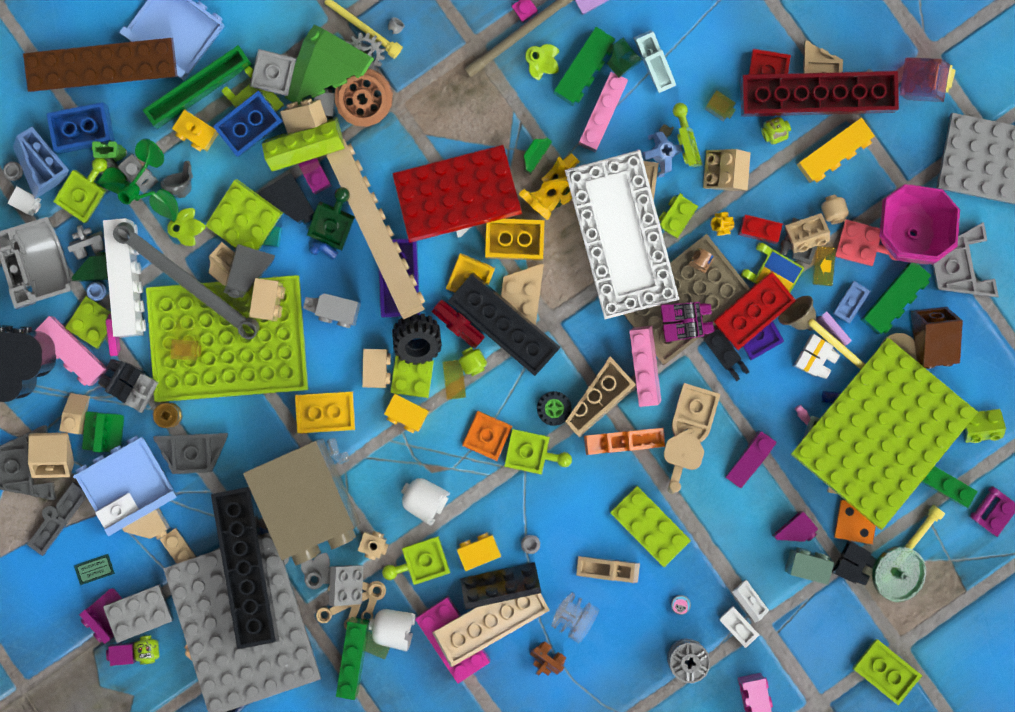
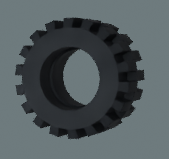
[392,313,442,365]

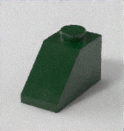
[72,252,108,282]

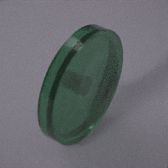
[872,546,926,602]

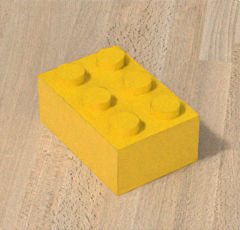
[485,219,545,261]

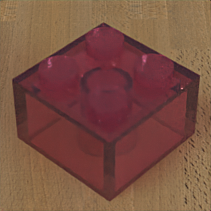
[899,57,950,102]

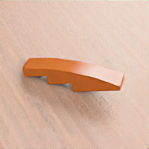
[584,428,665,455]

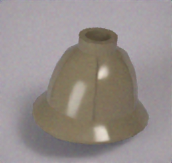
[778,296,817,331]

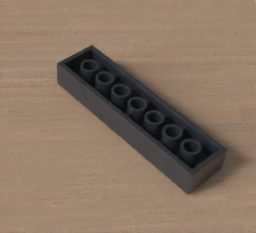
[211,487,280,650]

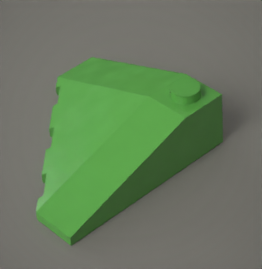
[284,24,374,104]

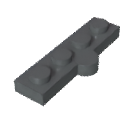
[27,482,87,556]

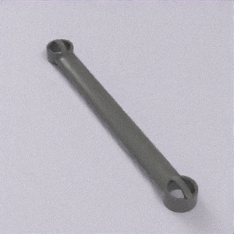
[113,222,259,339]

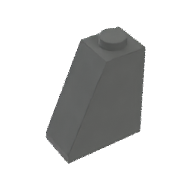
[223,244,275,298]

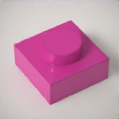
[512,0,538,23]

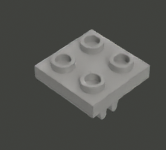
[327,565,364,606]

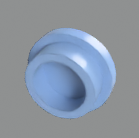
[87,282,106,301]

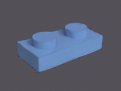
[832,281,870,324]

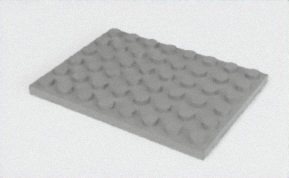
[163,533,322,712]

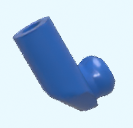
[309,241,338,260]

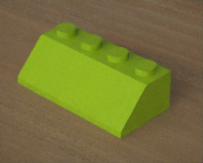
[262,117,345,172]

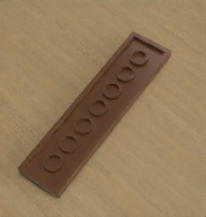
[23,38,178,92]

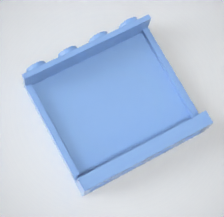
[120,0,225,81]
[73,436,177,536]

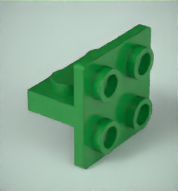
[82,412,124,452]

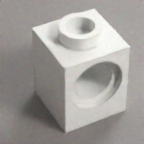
[8,187,42,216]

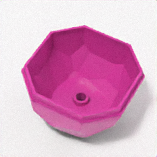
[879,184,960,264]

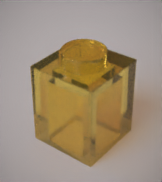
[705,90,736,121]
[171,340,201,360]

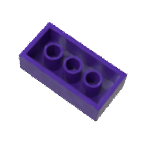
[379,239,421,318]

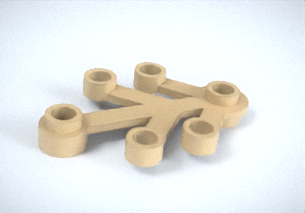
[316,581,386,629]

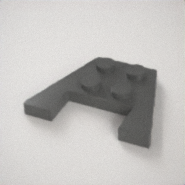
[0,425,56,500]

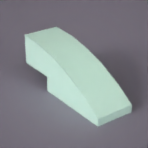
[633,30,676,93]

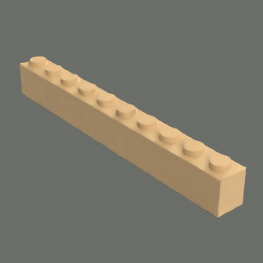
[326,139,425,319]

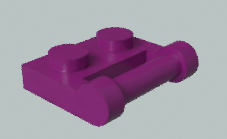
[969,486,1015,537]

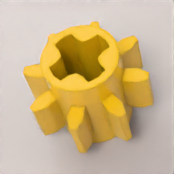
[711,212,735,236]

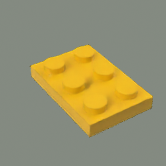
[295,392,355,434]

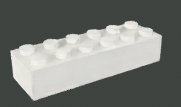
[103,218,146,338]

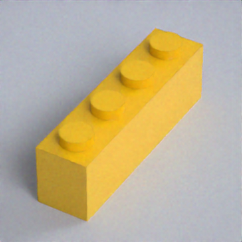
[797,118,875,183]

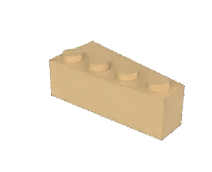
[565,356,636,438]

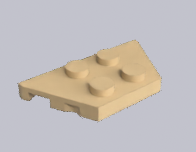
[803,41,843,73]
[501,264,544,326]

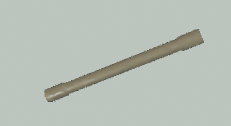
[464,0,573,77]

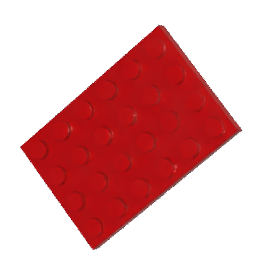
[392,145,522,243]

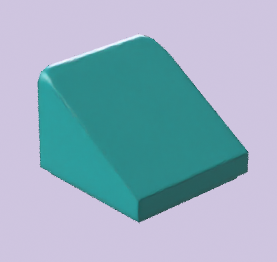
[263,227,282,247]

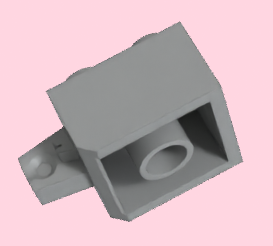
[303,293,361,328]

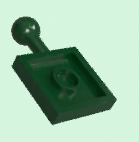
[307,187,355,251]

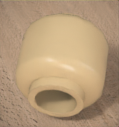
[821,195,849,225]

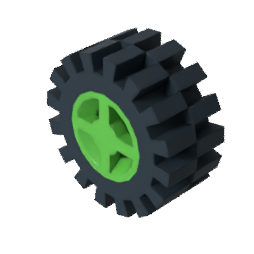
[537,391,572,426]

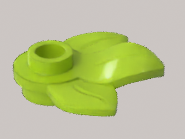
[525,44,559,80]
[167,208,206,246]

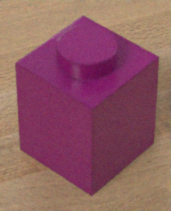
[106,642,136,666]

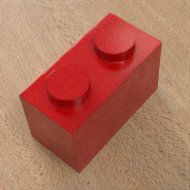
[738,214,783,244]

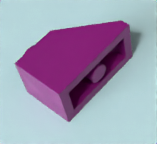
[772,511,818,542]

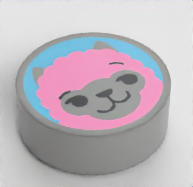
[671,595,691,615]

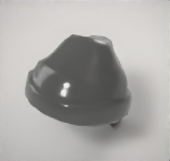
[160,161,193,198]

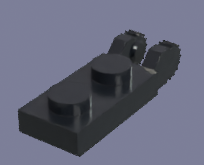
[703,328,750,382]

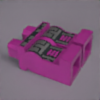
[660,302,714,342]

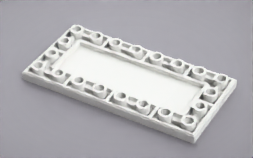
[565,150,679,319]

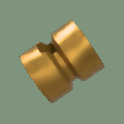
[153,403,183,428]

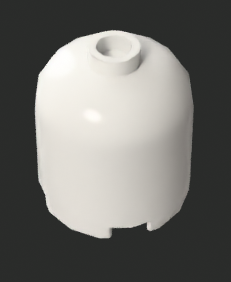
[401,478,450,526]
[369,609,416,651]

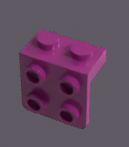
[79,588,122,644]

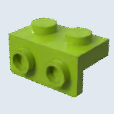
[965,409,1006,443]

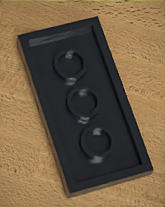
[460,562,542,610]

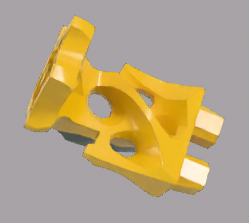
[519,153,580,220]

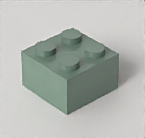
[785,547,834,585]

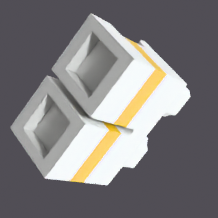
[793,334,840,379]

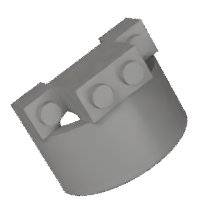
[0,217,72,309]

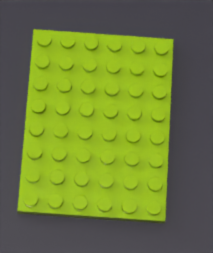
[146,275,309,402]
[791,338,978,530]

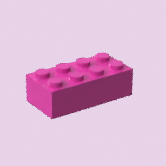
[415,596,490,684]

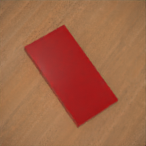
[713,271,796,350]

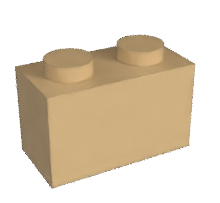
[280,98,327,133]
[362,349,391,388]

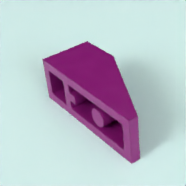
[298,158,332,195]
[725,431,777,488]

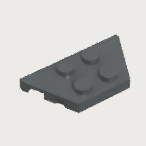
[153,433,228,474]

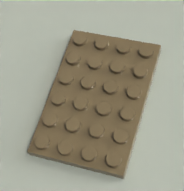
[623,234,750,365]

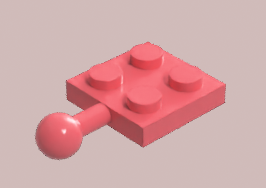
[835,220,897,267]

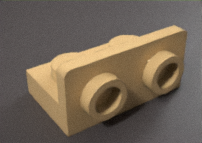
[785,213,830,253]

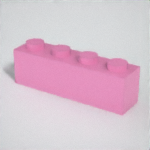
[578,72,628,153]
[35,316,109,386]
[630,326,662,407]

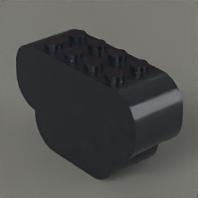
[0,325,56,402]

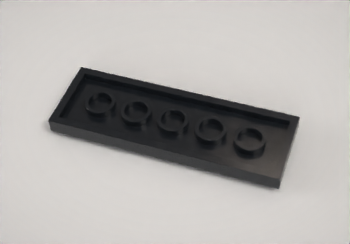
[448,272,560,376]

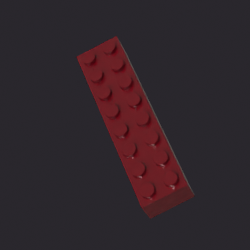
[740,71,899,117]

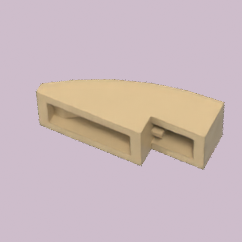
[576,556,640,583]

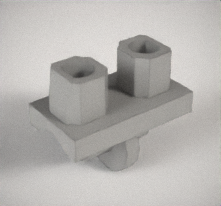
[67,225,104,259]
[125,373,159,413]

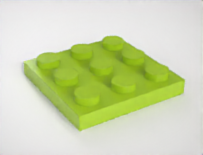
[205,179,283,250]

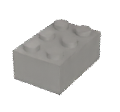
[103,584,174,643]

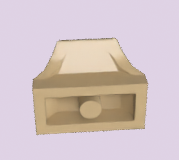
[208,242,234,286]

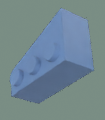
[13,127,69,199]

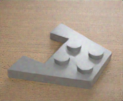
[932,222,999,298]

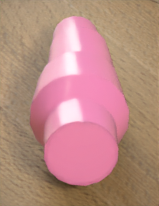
[795,405,810,425]

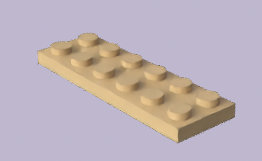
[432,593,550,667]

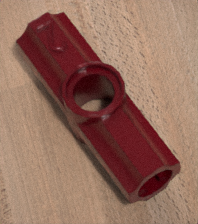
[431,300,485,349]

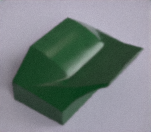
[606,37,642,78]

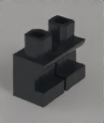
[98,359,146,403]
[832,540,878,585]

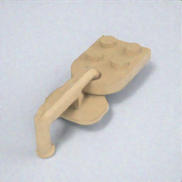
[664,383,721,494]

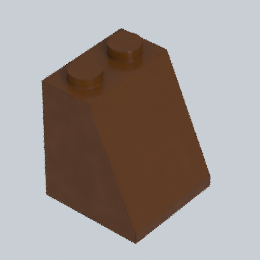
[911,307,963,369]

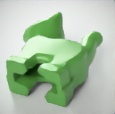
[92,141,127,162]

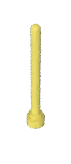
[324,0,403,59]
[808,319,865,370]
[881,505,945,582]

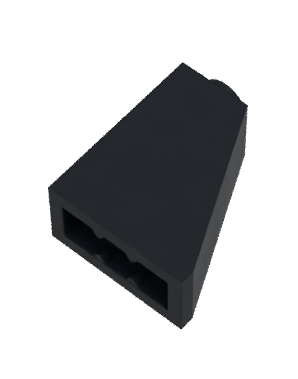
[258,173,315,225]

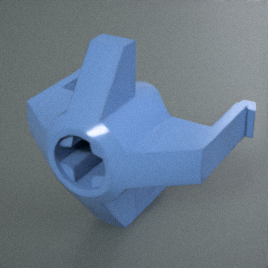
[643,131,683,177]

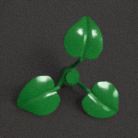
[97,138,178,222]

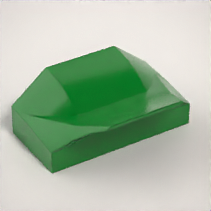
[523,138,552,175]

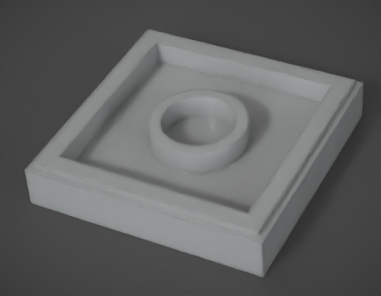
[250,49,297,96]

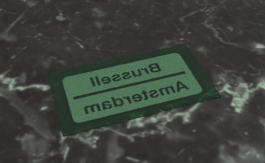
[74,554,115,585]

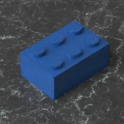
[213,91,284,157]
[46,102,115,154]

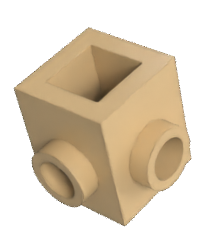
[358,531,389,560]

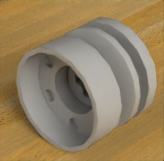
[667,638,710,683]

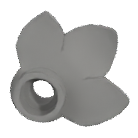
[301,553,331,589]

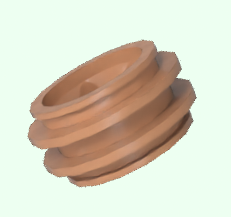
[335,69,393,127]

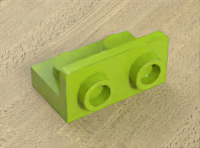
[659,193,698,239]

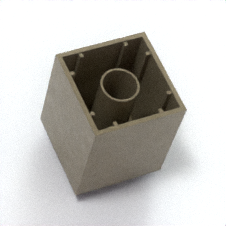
[243,439,361,566]

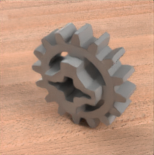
[347,32,385,71]

